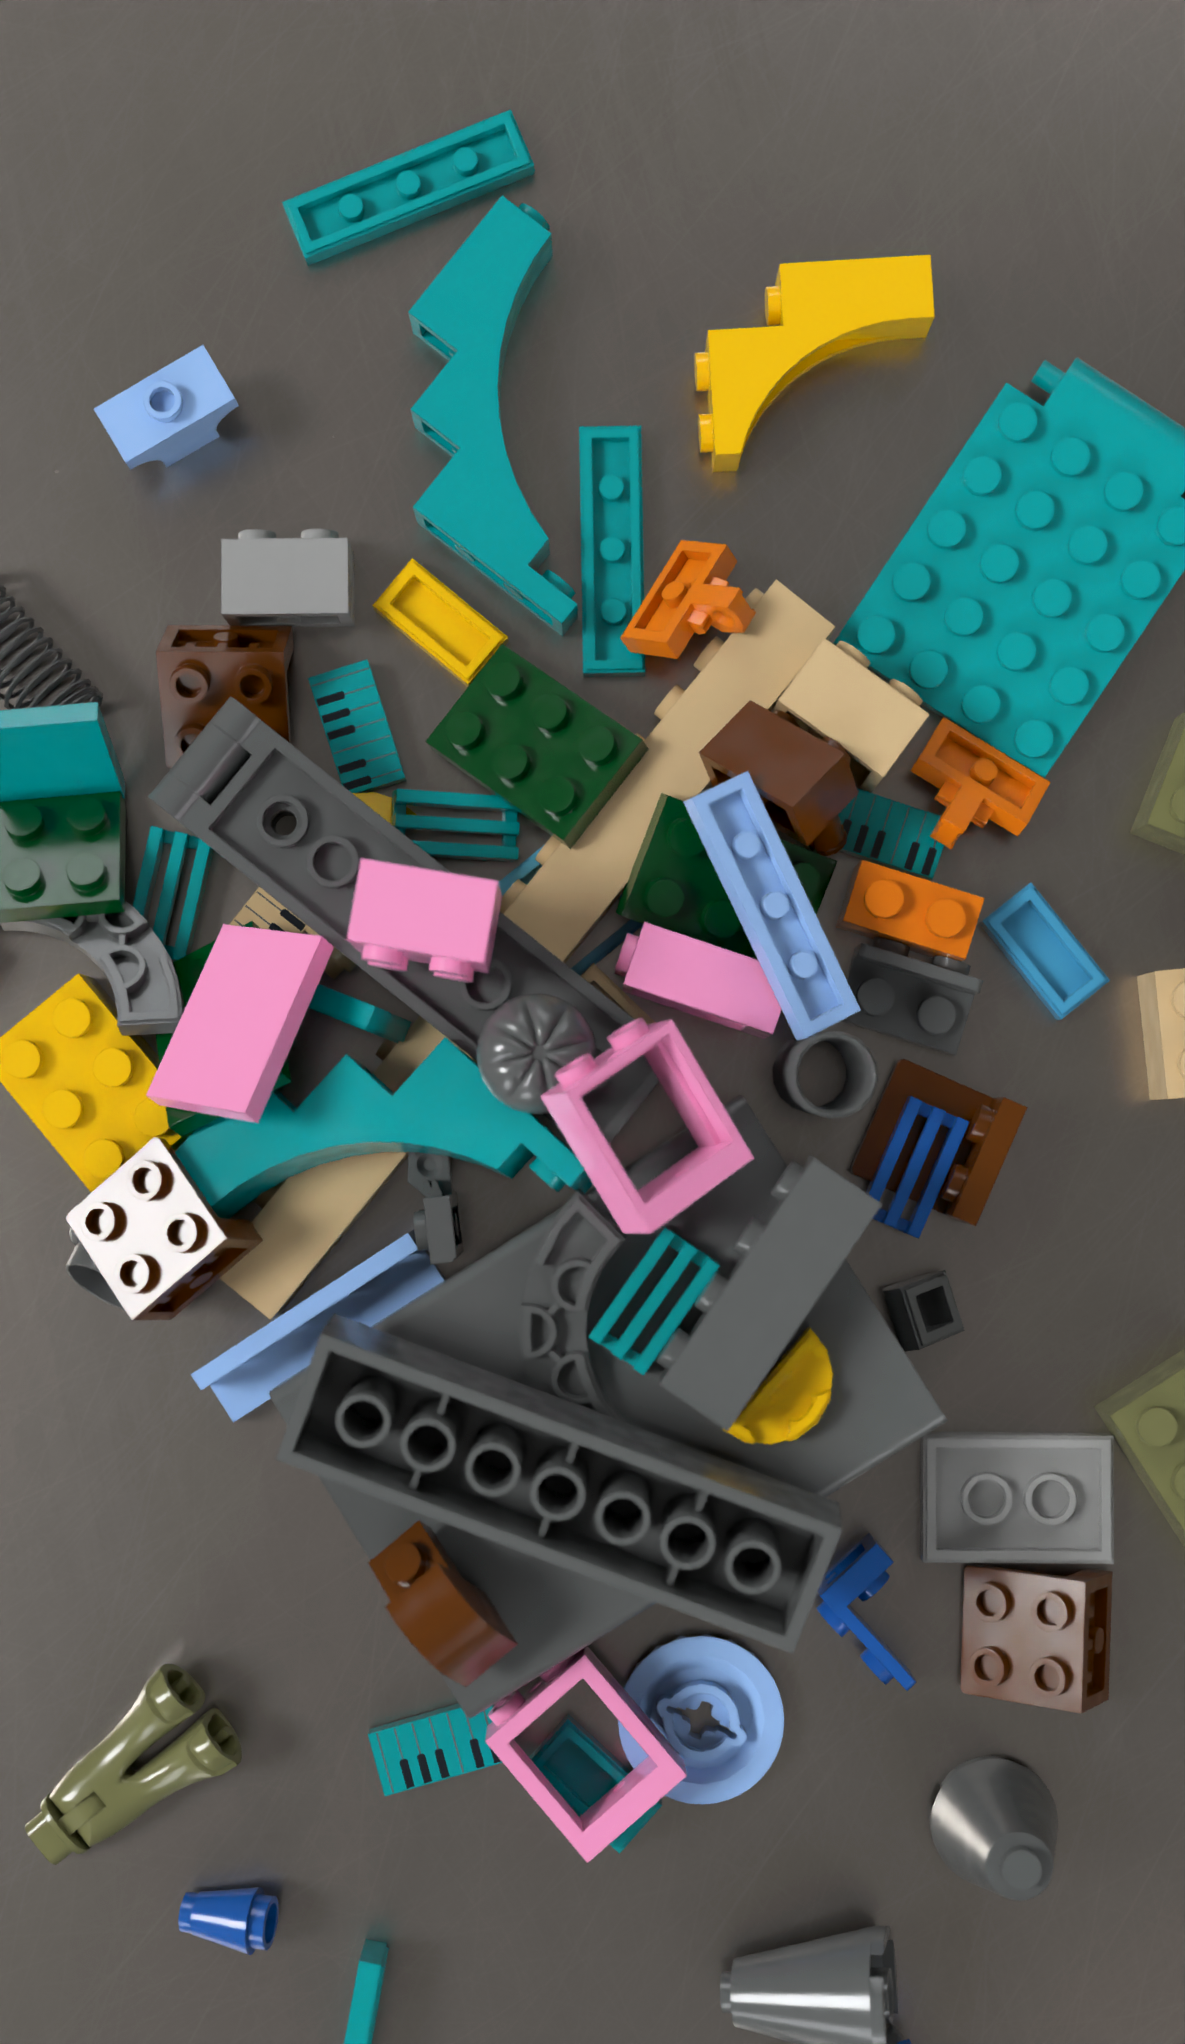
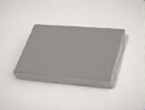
[920,1432,1114,1564]

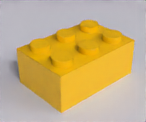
[0,973,193,1192]

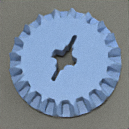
[618,1633,784,1804]

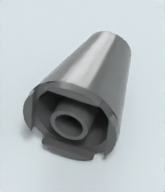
[929,1755,1058,1901]
[720,1926,898,2044]

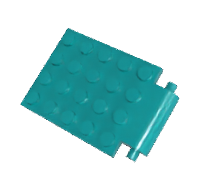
[833,357,1185,778]

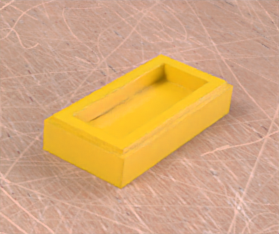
[372,558,509,687]

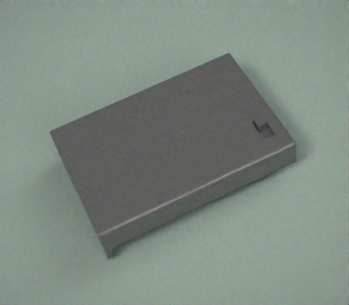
[269,1095,948,1719]

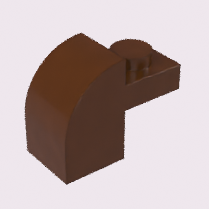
[368,1520,518,1687]

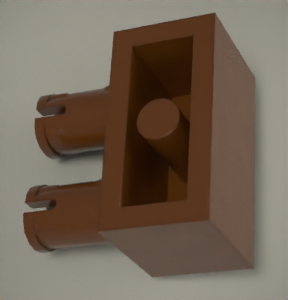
[699,700,858,856]

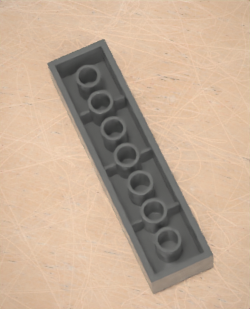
[276,1313,843,1654]

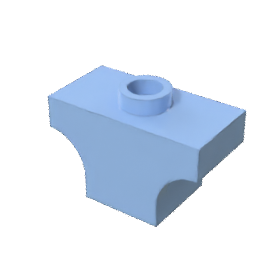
[94,345,239,470]

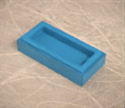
[979,883,1110,1020]

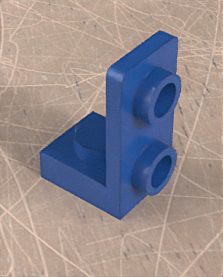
[816,1533,917,1691]

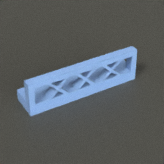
[683,771,861,1040]
[191,1230,446,1423]

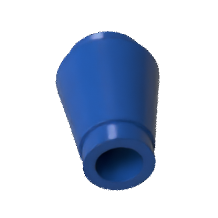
[178,1887,279,1955]

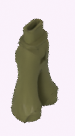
[25,1664,242,1865]

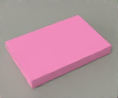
[146,924,334,1123]

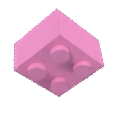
[347,858,502,983]

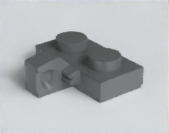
[408,1152,464,1264]

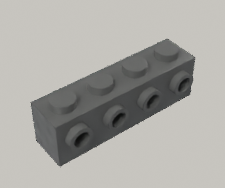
[656,1156,882,1432]

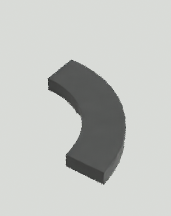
[0,901,185,1036]
[519,1188,626,1422]

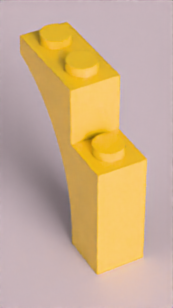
[694,255,935,472]

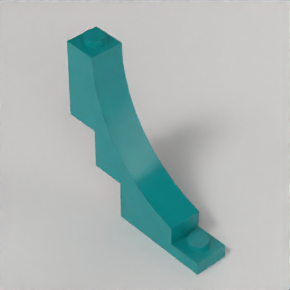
[408,195,578,637]
[175,1037,593,1219]

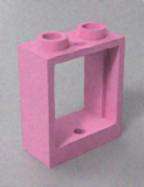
[614,922,781,1039]
[540,1018,754,1234]
[485,1646,687,1863]

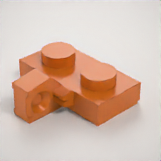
[620,540,756,659]
[910,716,1051,849]

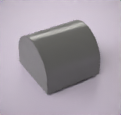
[882,1270,965,1352]

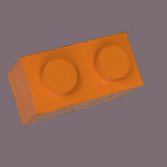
[835,860,985,961]

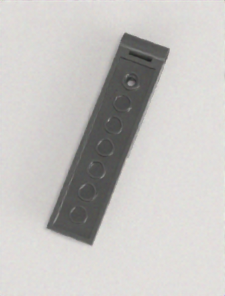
[148,697,660,1144]

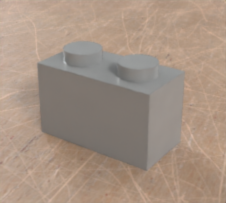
[221,529,355,627]

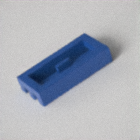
[866,1096,969,1239]

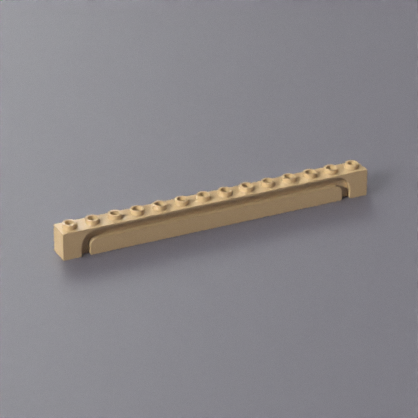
[220,579,835,1320]

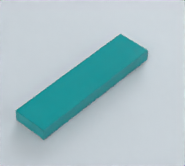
[282,109,535,266]
[579,426,646,677]

